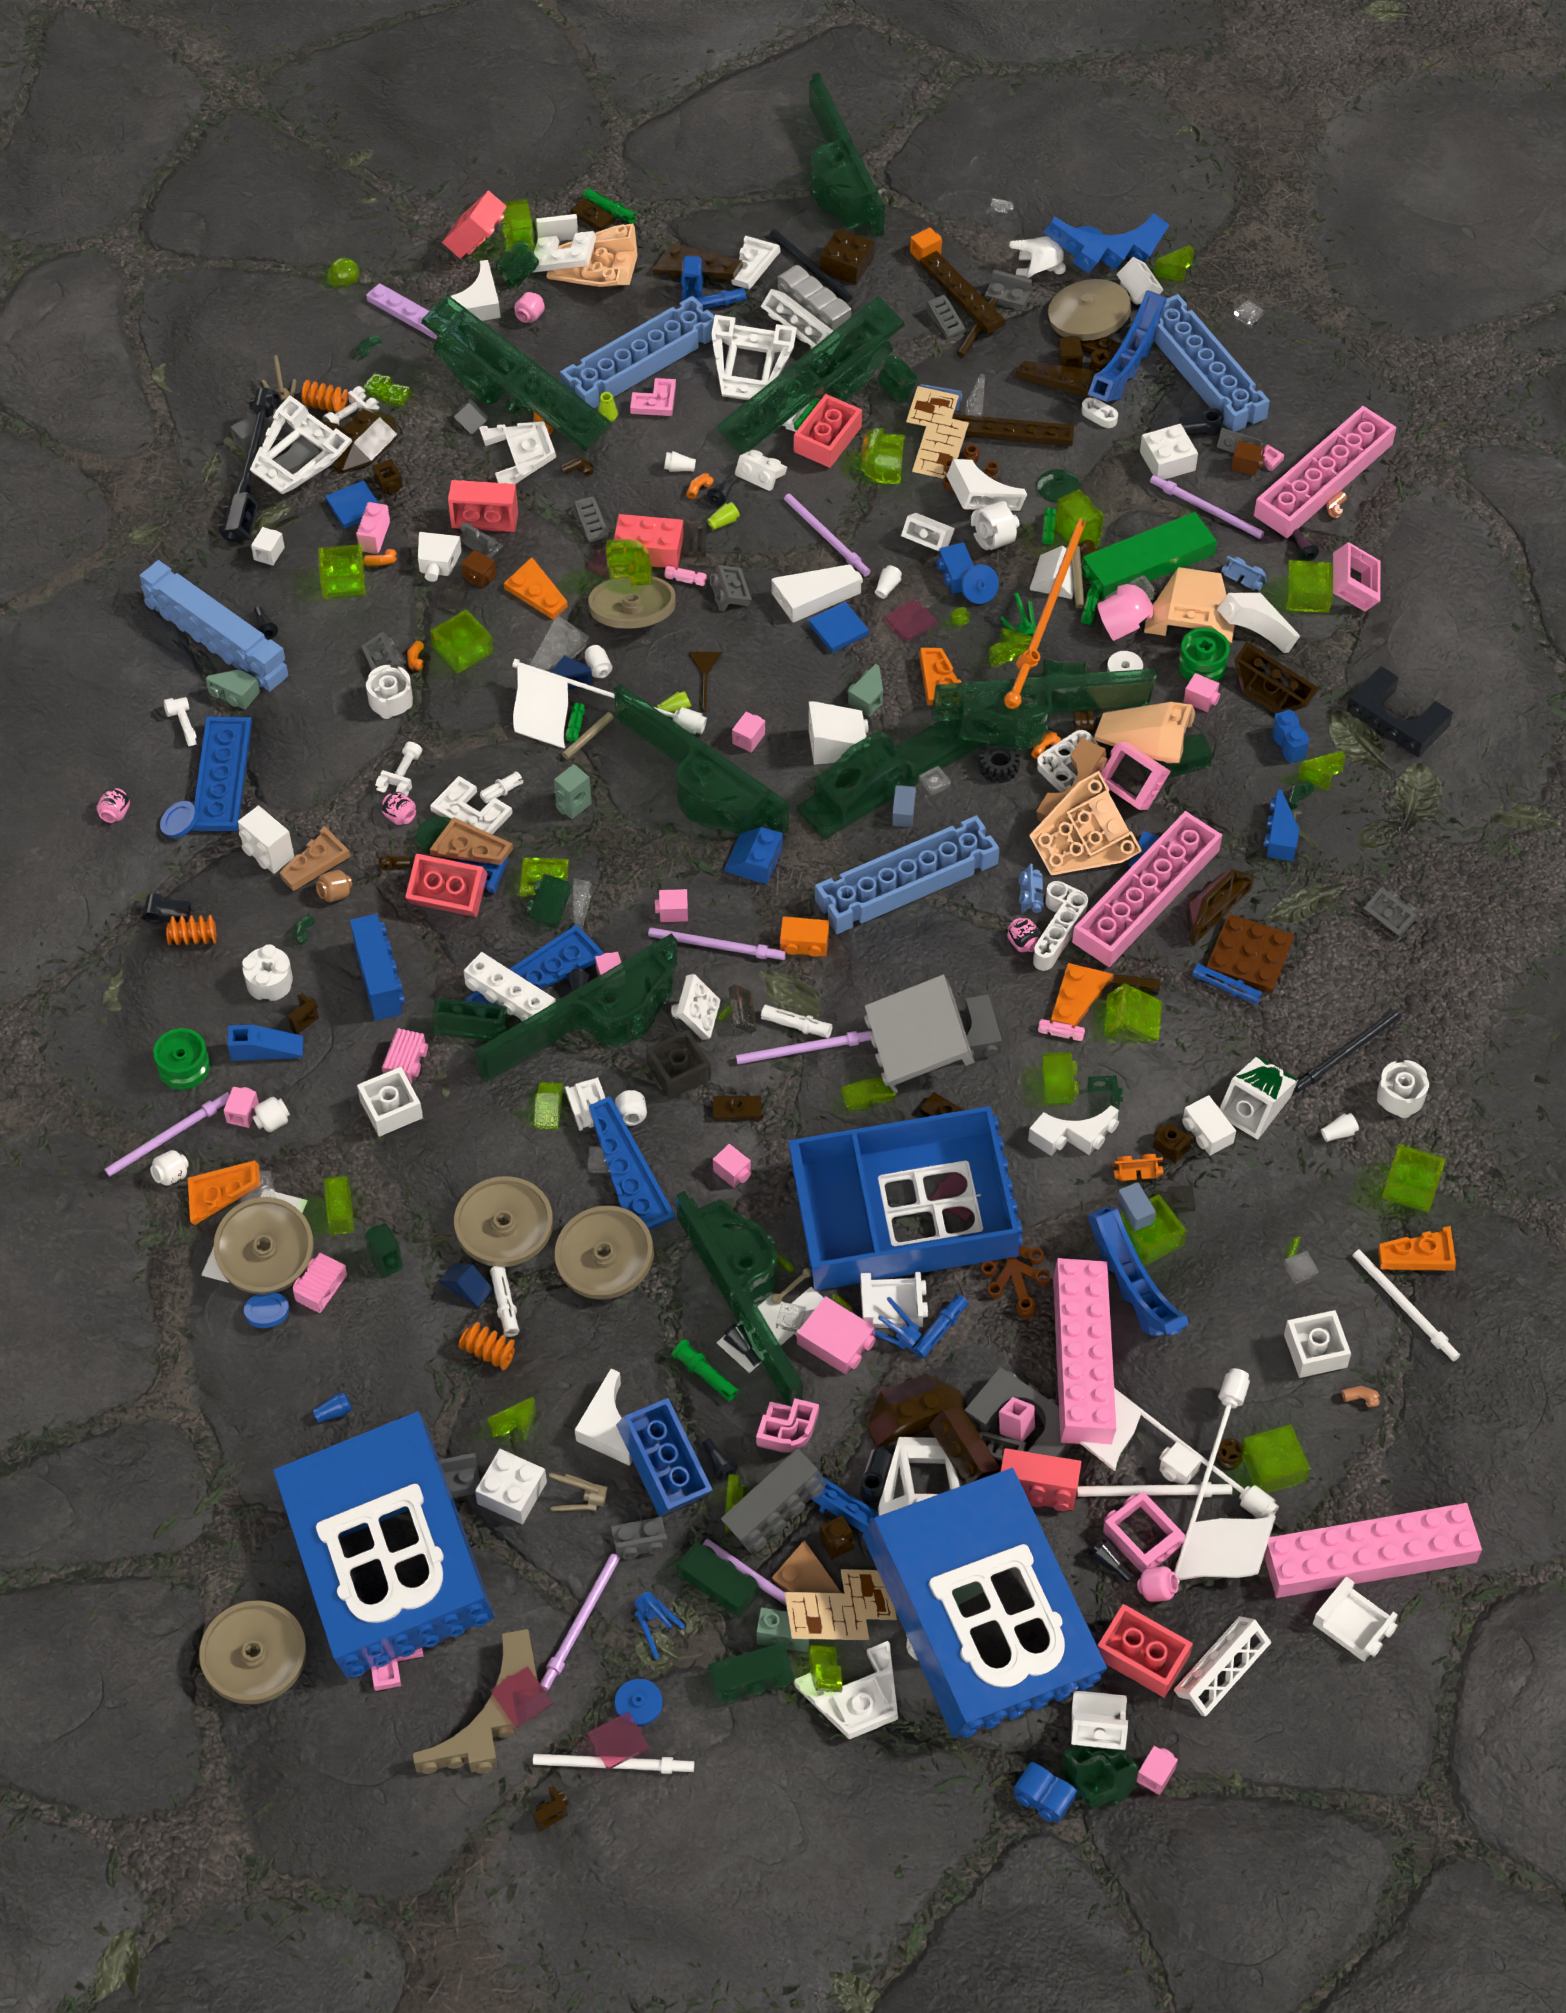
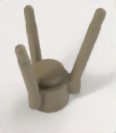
[262,355,296,403]
[549,1473,608,1511]

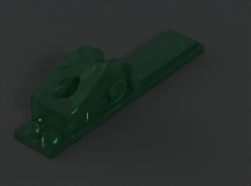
[809,73,885,237]
[421,294,612,452]
[716,295,905,455]
[931,668,1156,750]
[614,684,789,836]
[797,699,1003,840]
[475,933,678,1082]
[676,1191,803,1407]

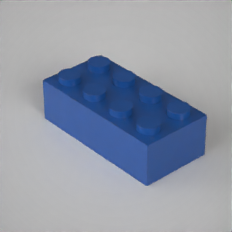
[350,914,405,1021]
[616,1398,712,1517]

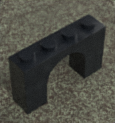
[1346,666,1454,758]

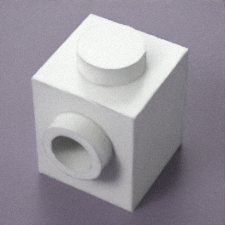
[251,527,284,566]
[1159,1442,1202,1485]

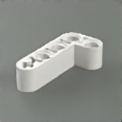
[1033,881,1088,971]

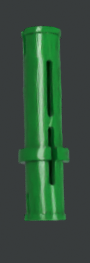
[582,188,637,224]

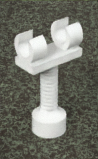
[322,386,380,425]
[375,742,422,796]

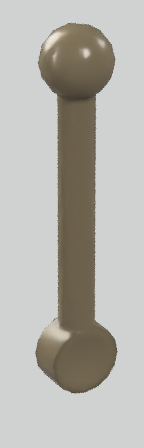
[772,1268,812,1305]

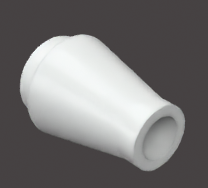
[664,451,696,472]
[875,565,902,599]
[1321,1113,1359,1142]

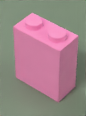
[797,1296,876,1375]

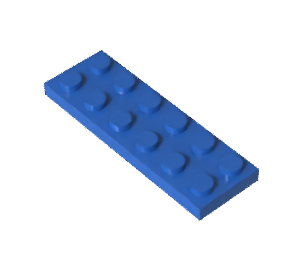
[192,717,252,831]

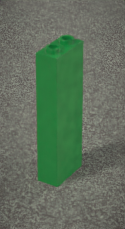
[1081,512,1217,600]

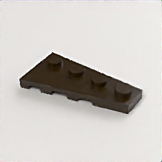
[652,243,743,280]
[1016,361,1101,398]

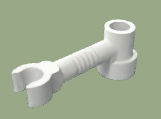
[163,697,197,746]

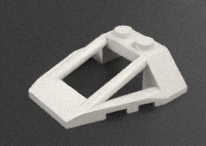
[712,315,797,403]
[250,395,353,494]
[878,1437,965,1516]

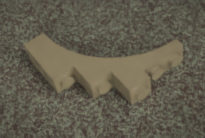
[413,1629,540,1774]

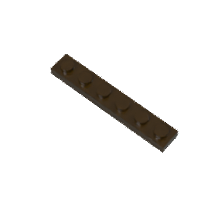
[920,251,1005,334]
[952,414,1074,446]

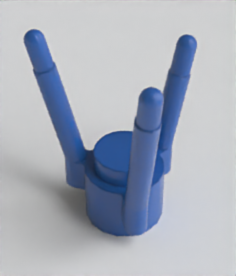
[874,1297,922,1350]
[634,1592,685,1660]

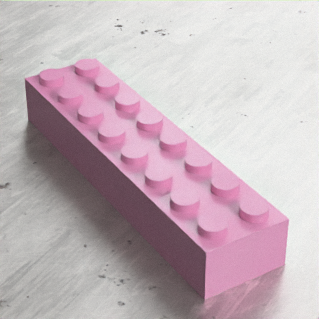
[1254,406,1396,538]
[1072,811,1222,967]
[1053,1258,1116,1445]
[1264,1503,1482,1598]

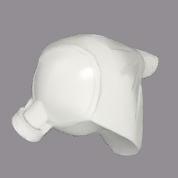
[1009,236,1066,279]

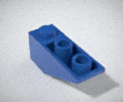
[1263,789,1299,861]
[228,1025,303,1061]

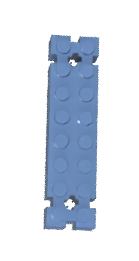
[1154,294,1270,432]
[560,296,715,413]
[140,560,288,692]
[815,815,999,934]

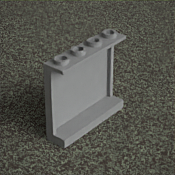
[864,974,975,1093]

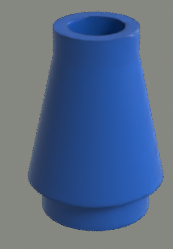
[313,1392,353,1423]

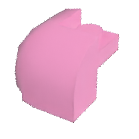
[1098,584,1153,641]
[756,1398,819,1453]

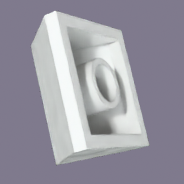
[534,214,578,241]
[1030,546,1082,599]

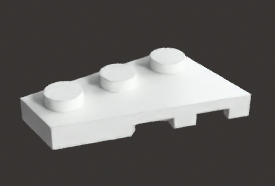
[731,236,781,290]

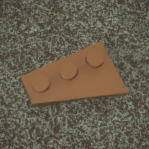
[430,817,513,865]
[279,826,351,891]
[772,1540,841,1593]

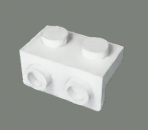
[735,450,787,491]

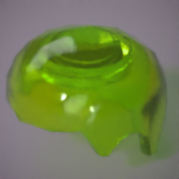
[327,257,360,287]

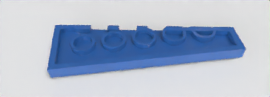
[465,924,604,1019]
[589,1096,675,1231]

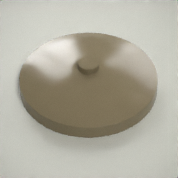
[1048,279,1131,341]
[588,575,676,628]
[454,1176,553,1267]
[214,1197,314,1295]
[555,1206,654,1299]
[199,1601,307,1704]

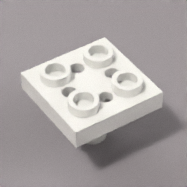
[671,974,721,1040]

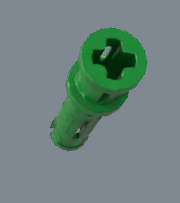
[671,1339,739,1402]

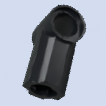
[1179,408,1222,436]
[142,893,191,924]
[860,1448,893,1503]

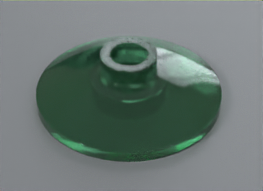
[1037,469,1080,503]
[416,816,452,854]

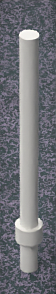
[1352,1249,1460,1362]
[1077,1482,1232,1497]
[533,1754,694,1774]

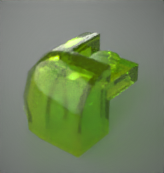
[860,428,905,484]
[606,539,653,586]

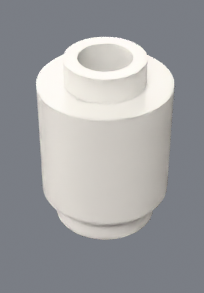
[585,645,612,678]

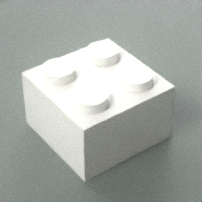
[1140,424,1198,480]
[238,805,294,874]
[357,1067,423,1137]
[1284,1310,1351,1378]
[475,1449,547,1525]

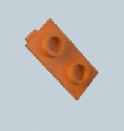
[1111,1154,1163,1182]

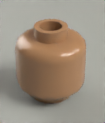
[316,870,352,903]

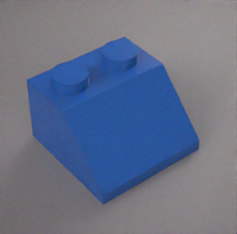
[724,827,783,884]

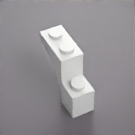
[1028,1106,1119,1156]

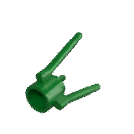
[1000,592,1036,644]

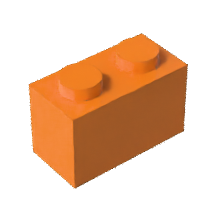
[780,917,829,957]

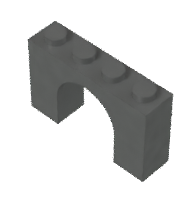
[231,409,322,474]
[947,994,1002,1065]
[965,1367,1074,1458]

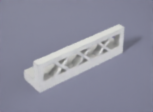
[1174,1616,1271,1716]

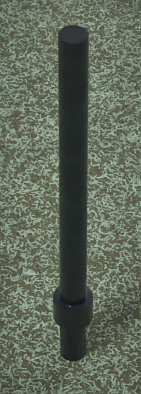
[770,229,853,302]
[1294,1010,1401,1093]

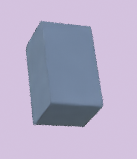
[892,785,916,827]
[1117,1183,1156,1231]

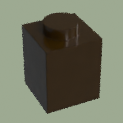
[1058,337,1083,368]

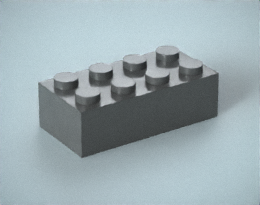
[721,1448,827,1554]

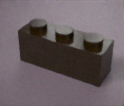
[928,1408,1001,1485]

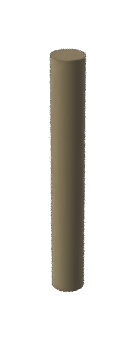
[1072,546,1084,608]
[562,712,614,760]

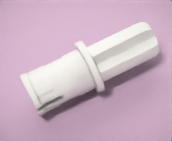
[480,771,523,803]

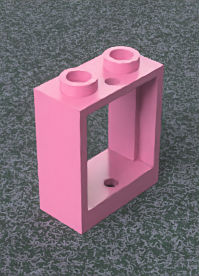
[1333,542,1380,611]
[1099,742,1171,810]
[1103,1491,1185,1573]

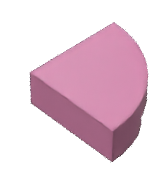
[1263,444,1284,471]

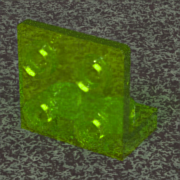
[1104,983,1162,1041]

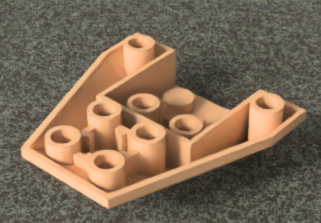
[547,224,638,287]
[1144,567,1234,646]
[1094,702,1195,763]
[1029,771,1142,875]

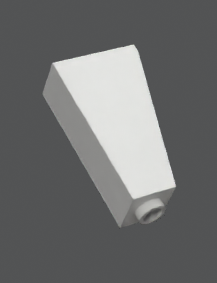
[772,564,863,623]

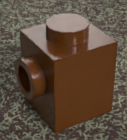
[1231,441,1265,476]
[461,550,497,588]

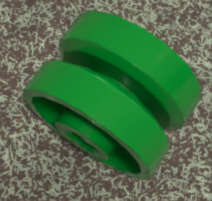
[1179,628,1230,682]
[153,1028,210,1090]

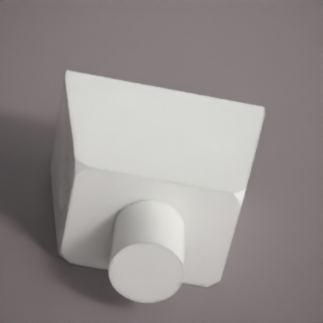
[418,532,462,582]

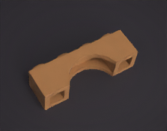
[1036,737,1108,822]

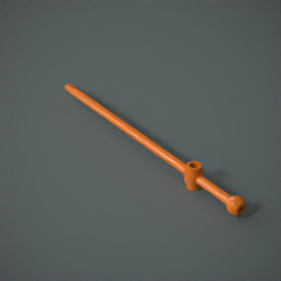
[1004,518,1086,709]

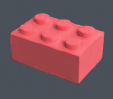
[442,190,507,258]
[794,394,862,468]
[448,480,518,532]
[613,514,683,569]
[405,854,488,917]
[1001,1448,1081,1511]
[1097,1604,1193,1698]

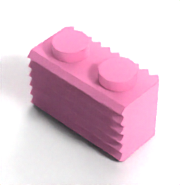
[356,502,390,554]
[382,1028,428,1084]
[293,1253,347,1313]

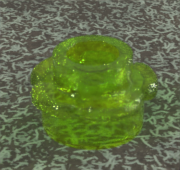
[950,607,971,626]

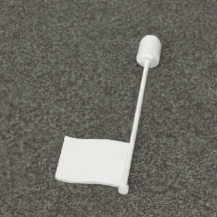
[512,658,707,749]
[1174,1368,1276,1584]
[1080,1388,1279,1519]

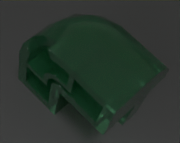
[1063,1745,1138,1810]

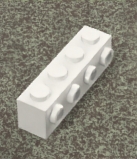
[761,289,840,354]
[464,952,557,1031]

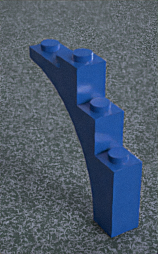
[1043,213,1169,274]
[1088,290,1167,402]
[1087,1206,1189,1336]

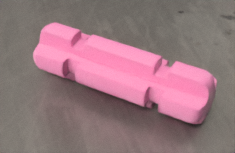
[664,566,707,586]
[1038,1019,1085,1041]

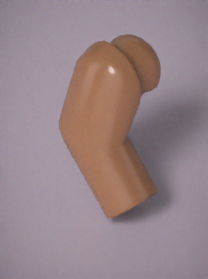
[1326,491,1347,518]
[1341,1386,1380,1407]

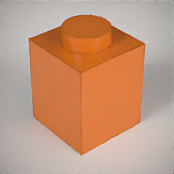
[910,227,942,262]

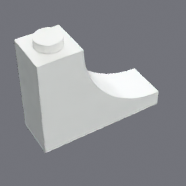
[444,260,500,325]
[947,459,1027,511]
[1217,593,1300,653]
[575,1369,633,1466]

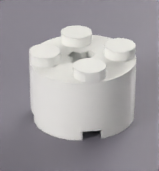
[971,501,1019,550]
[366,665,413,719]
[242,944,293,1001]
[1377,1060,1429,1118]

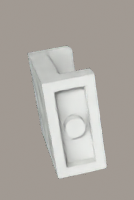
[860,1272,928,1329]
[1313,1577,1398,1662]
[1071,1691,1128,1750]

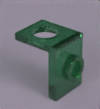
[1086,1075,1123,1113]

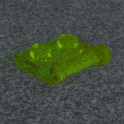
[520,858,569,898]

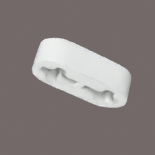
[1082,398,1118,428]

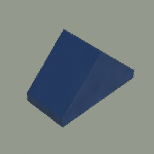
[551,655,592,690]
[439,1263,494,1309]

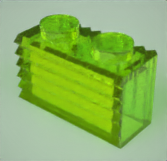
[1042,1052,1079,1104]
[324,1176,355,1235]

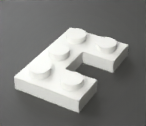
[530,231,596,272]
[430,776,512,834]

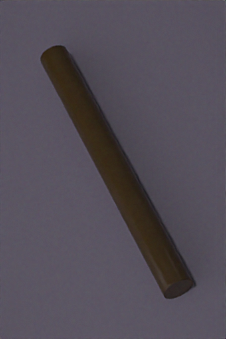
[957,297,998,358]

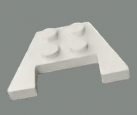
[479,421,556,484]
[794,1641,898,1739]

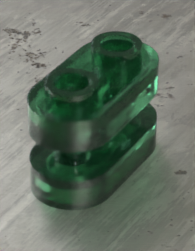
[496,241,539,287]
[877,355,918,402]

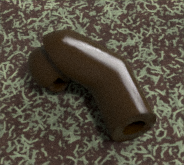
[561,457,594,476]
[379,854,411,870]

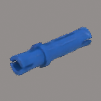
[696,288,747,309]
[1192,963,1262,1005]
[912,1294,969,1359]

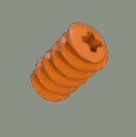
[301,380,348,413]
[167,915,216,945]
[459,1322,515,1370]

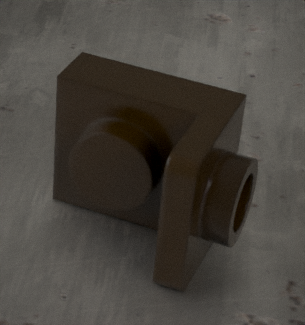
[288,992,319,1035]
[533,1785,569,1832]

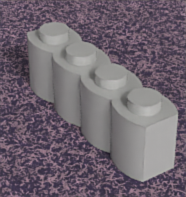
[777,265,851,331]

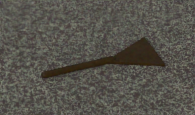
[689,652,722,711]

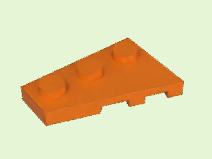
[504,557,568,620]
[919,648,972,706]
[1051,963,1113,1028]
[188,1160,260,1225]
[1378,1226,1456,1271]

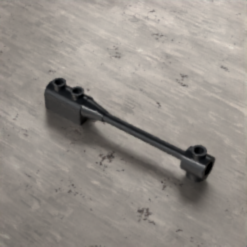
[218,387,282,542]

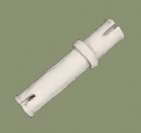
[761,1004,832,1038]
[490,1266,520,1337]

